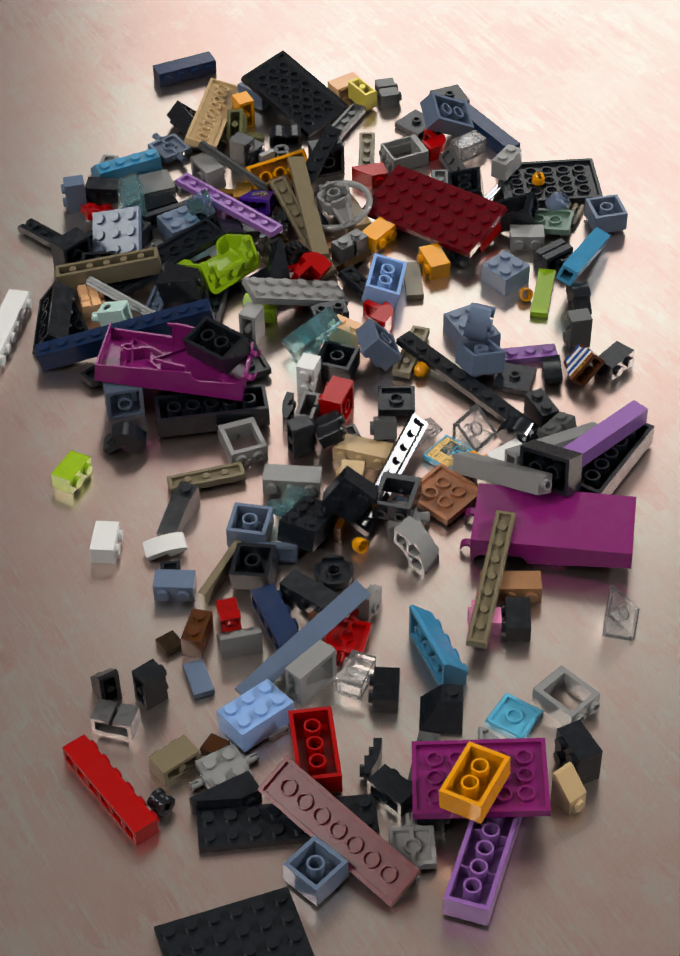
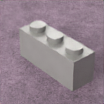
[262,464,323,497]

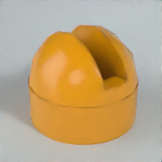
[532,171,545,186]
[518,287,533,302]
[414,361,430,377]
[352,537,369,554]

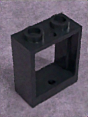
[497,192,540,233]
[372,472,422,522]

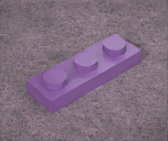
[502,343,558,364]

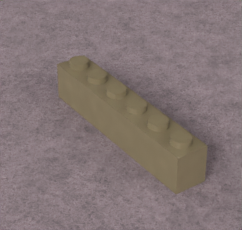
[55,247,162,290]

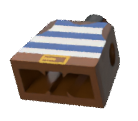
[564,343,606,387]

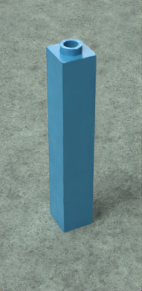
[555,227,611,287]

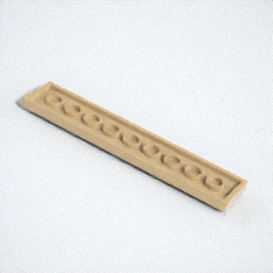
[184,78,238,149]

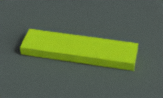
[530,268,556,318]

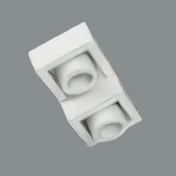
[142,532,188,561]

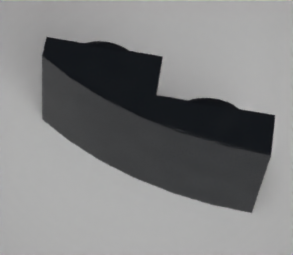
[542,354,563,384]
[282,392,296,432]
[360,738,382,786]

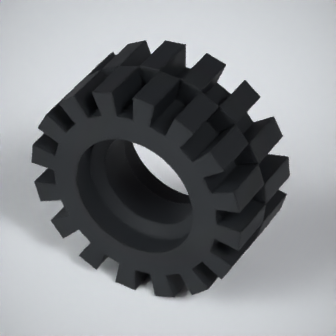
[285,240,309,266]

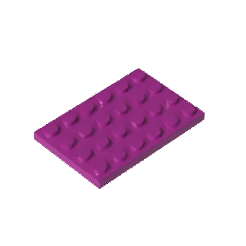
[412,738,551,819]

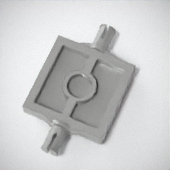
[189,743,259,791]
[388,812,437,883]

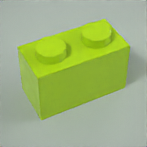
[51,450,93,494]

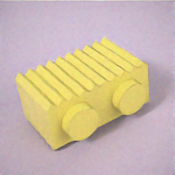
[348,77,378,111]

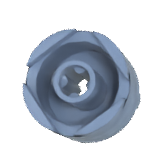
[463,302,496,343]

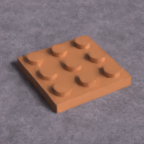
[403,463,479,526]

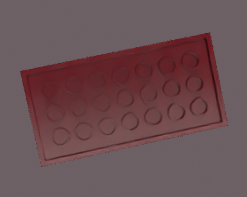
[362,165,508,258]

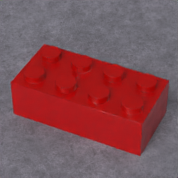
[288,706,343,793]

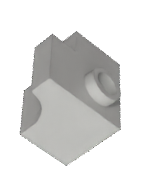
[354,584,382,621]

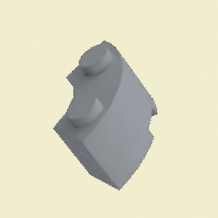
[394,516,439,575]

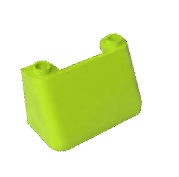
[177,234,260,294]

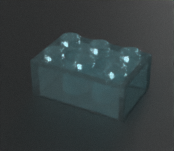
[281,306,342,358]

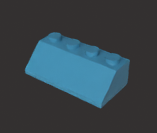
[91,148,162,179]
[409,605,469,686]

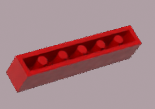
[62,734,159,846]

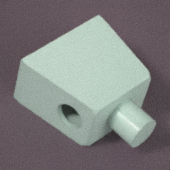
[91,300,133,327]

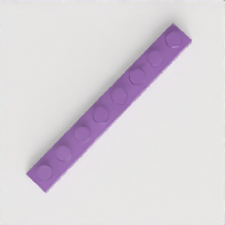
[175,173,283,238]

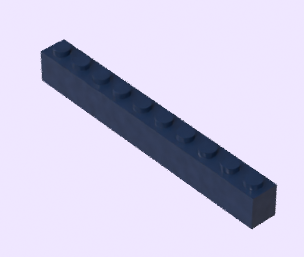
[35,298,215,371]

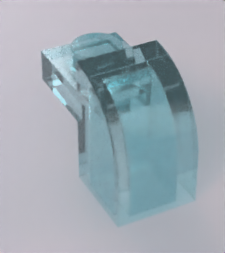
[267,485,311,517]

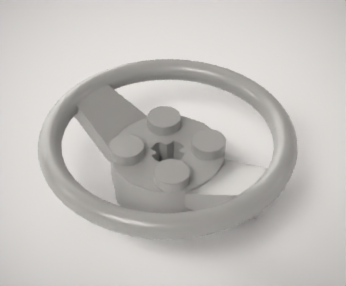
[313,180,373,232]

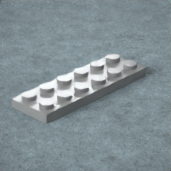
[242,277,349,306]

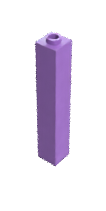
[563,400,648,467]

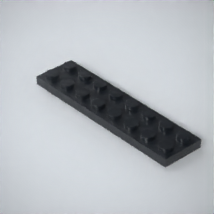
[103,217,225,301]
[196,793,380,854]

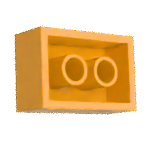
[439,741,510,824]

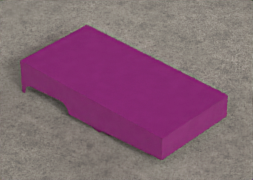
[95,322,263,401]
[460,483,636,569]

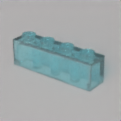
[117,171,147,216]

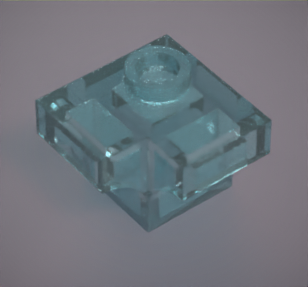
[184,189,216,217]

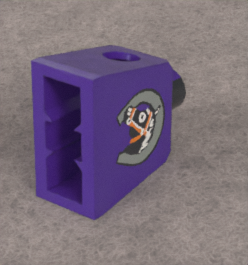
[239,189,276,216]

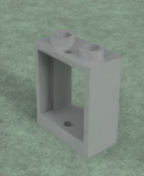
[379,134,429,171]
[218,417,268,466]
[285,639,336,706]
[532,665,600,726]

